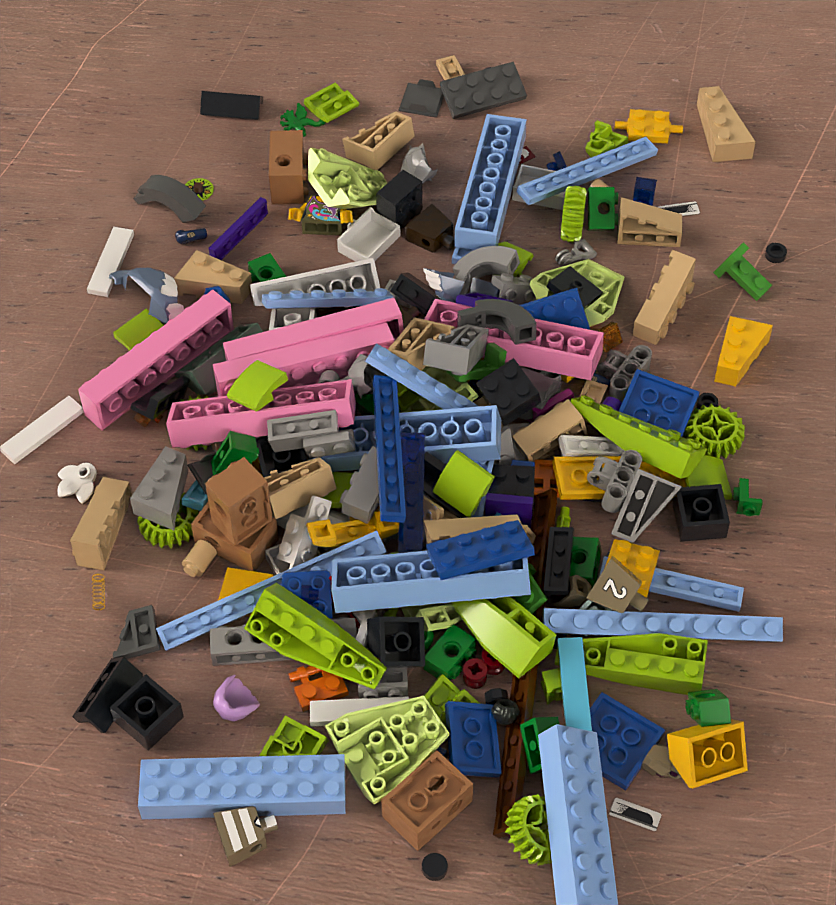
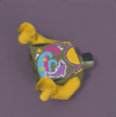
[288,196,353,236]

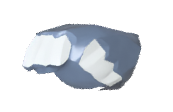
[109,268,184,323]
[423,268,500,303]

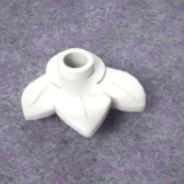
[58,463,97,504]

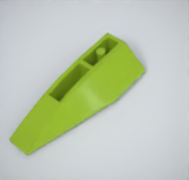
[571,395,707,479]
[244,583,387,689]
[450,597,556,678]
[555,633,708,695]

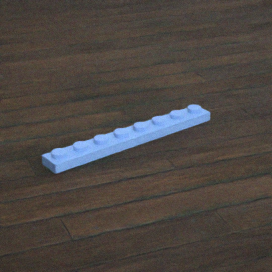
[516,137,658,205]

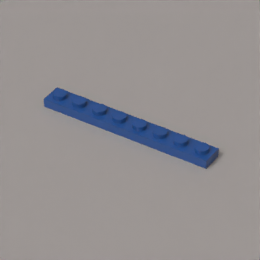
[373,375,406,523]

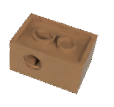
[269,130,308,204]
[205,457,272,546]
[191,502,279,572]
[381,751,473,851]

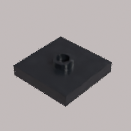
[546,266,603,310]

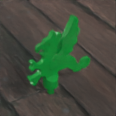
[280,103,326,137]

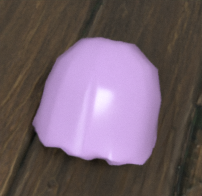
[213,675,260,722]

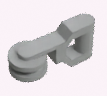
[555,239,597,267]

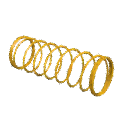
[92,574,105,610]

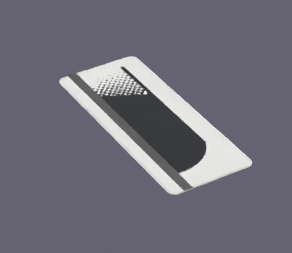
[658,201,700,216]
[609,798,661,831]

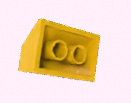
[667,719,748,789]

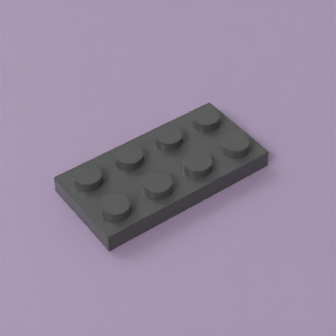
[440,61,527,119]

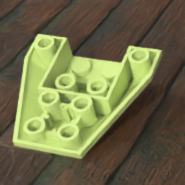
[308,148,387,209]
[325,696,450,804]

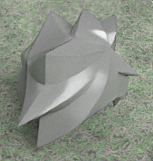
[400,143,438,185]
[338,354,388,398]

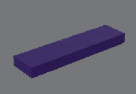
[209,197,268,260]

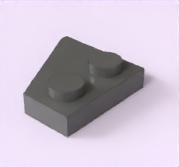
[113,605,161,659]

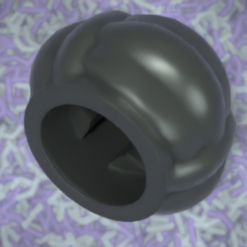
[491,699,520,725]

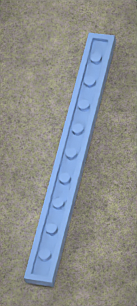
[156,530,387,651]
[542,608,783,642]

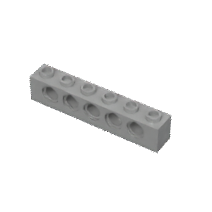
[210,617,357,666]

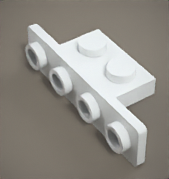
[277,496,332,569]

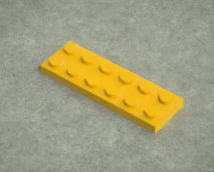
[552,456,686,500]

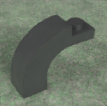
[133,175,206,223]
[457,299,536,345]

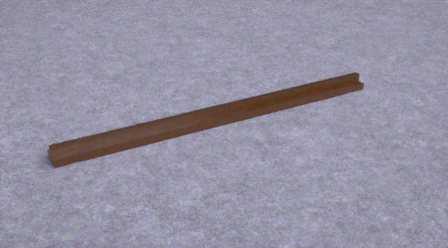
[493,489,557,838]

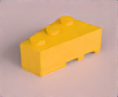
[714,316,773,386]

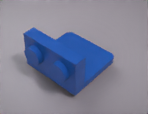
[282,570,333,618]

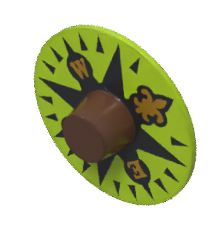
[185,178,214,201]

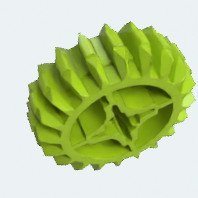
[561,186,587,243]
[684,403,745,459]
[137,492,199,549]
[504,794,552,866]

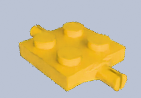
[614,109,683,144]

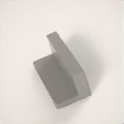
[267,410,339,452]

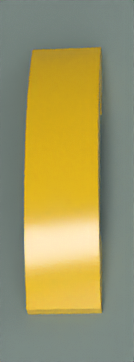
[306,511,403,548]

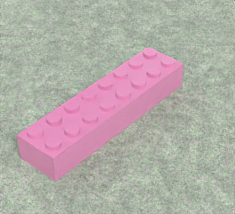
[78,290,234,430]
[223,298,404,361]
[424,299,604,380]
[213,322,394,397]
[166,379,356,448]

